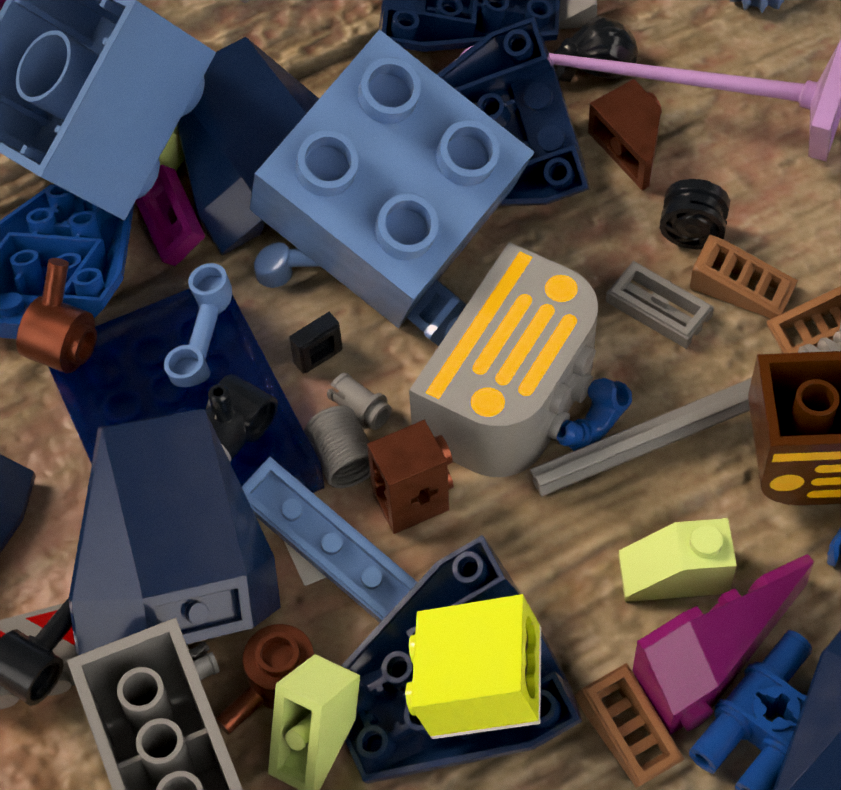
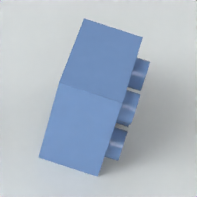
[0,0,216,221]
[249,29,534,328]

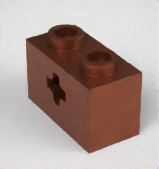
[367,419,454,534]

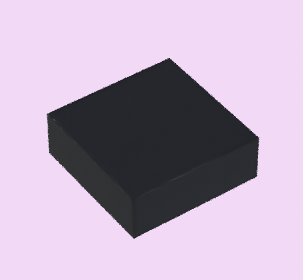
[289,311,343,374]

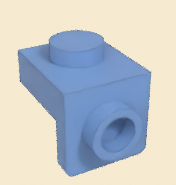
[407,280,467,346]

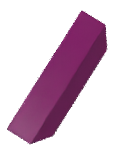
[136,164,206,266]

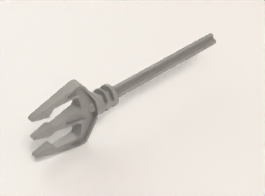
[530,321,841,497]

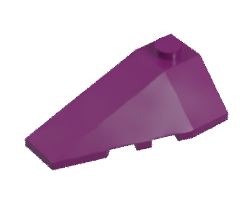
[632,554,814,735]

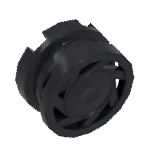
[659,179,731,250]

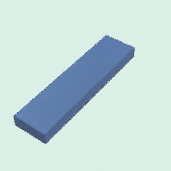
[242,457,417,623]

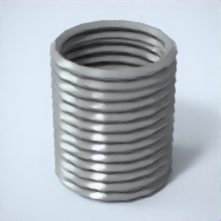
[304,406,371,488]

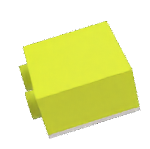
[405,594,541,739]

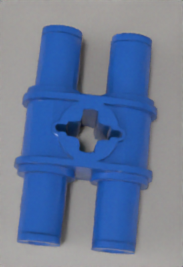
[689,630,812,790]

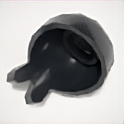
[554,16,638,82]

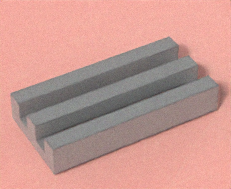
[606,261,714,349]

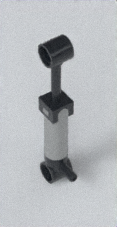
[0,374,278,706]

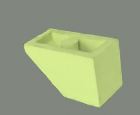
[618,518,737,602]
[268,654,360,790]

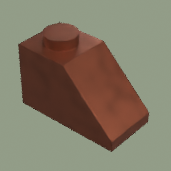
[588,79,662,191]

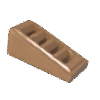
[690,235,798,319]
[766,286,841,353]
[574,663,685,788]

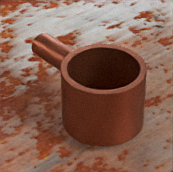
[16,258,97,374]
[215,624,314,735]

